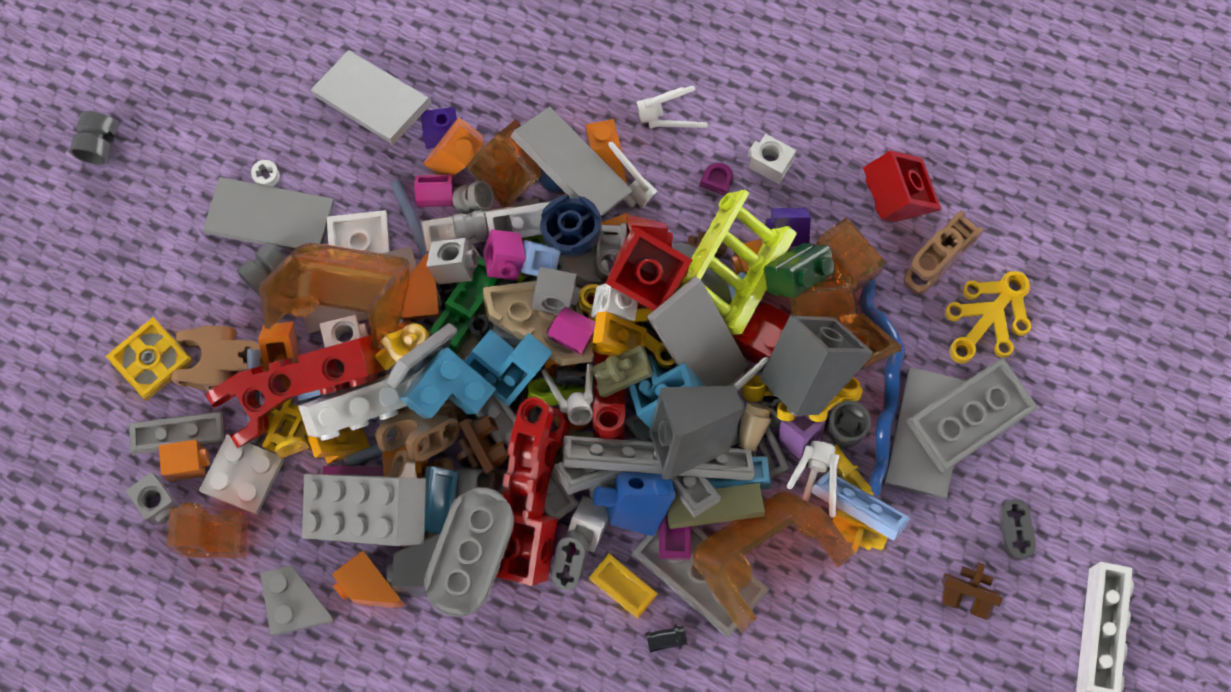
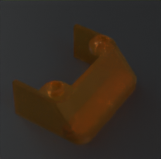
[259,243,410,349]
[693,491,855,633]

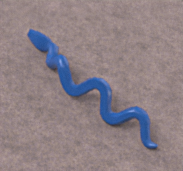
[860,267,905,496]

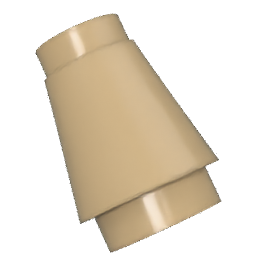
[738,402,772,451]

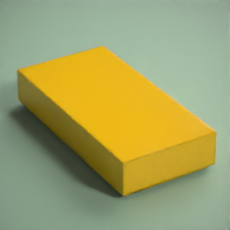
[589,553,658,619]

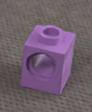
[778,415,826,460]

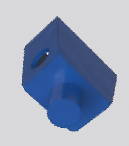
[593,471,675,536]

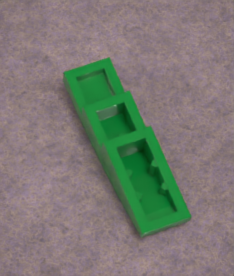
[429,256,501,355]

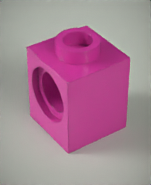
[483,229,526,280]

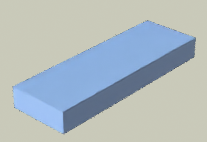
[811,471,910,541]

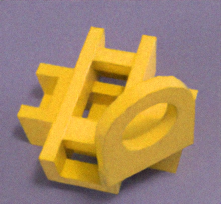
[262,399,310,458]

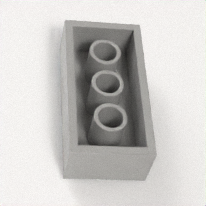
[302,474,426,546]

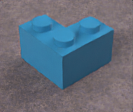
[464,329,553,407]
[399,348,496,419]
[629,356,704,428]

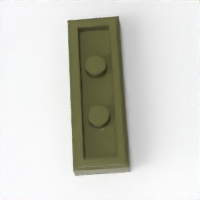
[667,483,765,529]

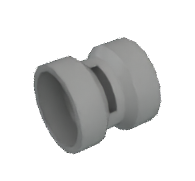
[452,181,494,214]
[452,210,488,242]

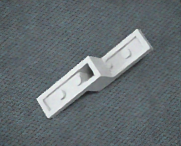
[421,201,551,251]

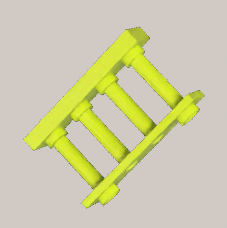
[674,189,797,335]

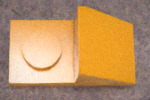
[593,311,647,356]
[305,426,370,465]

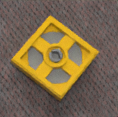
[105,317,194,402]

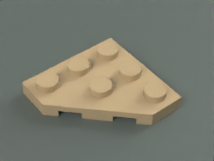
[483,281,594,366]

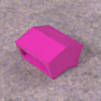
[414,174,454,207]
[547,306,595,356]

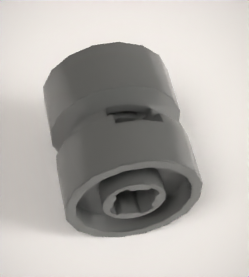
[69,111,119,165]
[236,242,295,299]
[824,401,871,448]

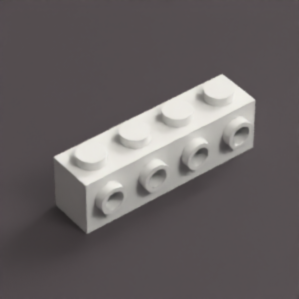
[298,367,425,441]
[1076,562,1134,692]

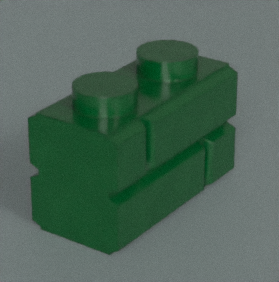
[764,243,835,298]

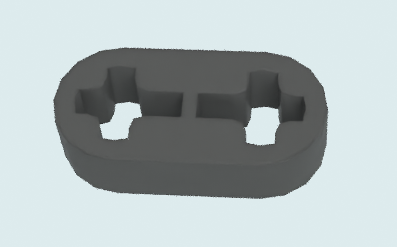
[999,499,1036,561]
[551,530,589,590]

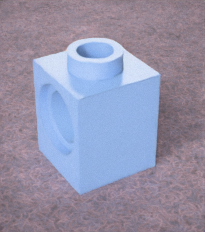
[521,240,560,276]

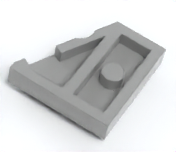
[260,566,333,636]

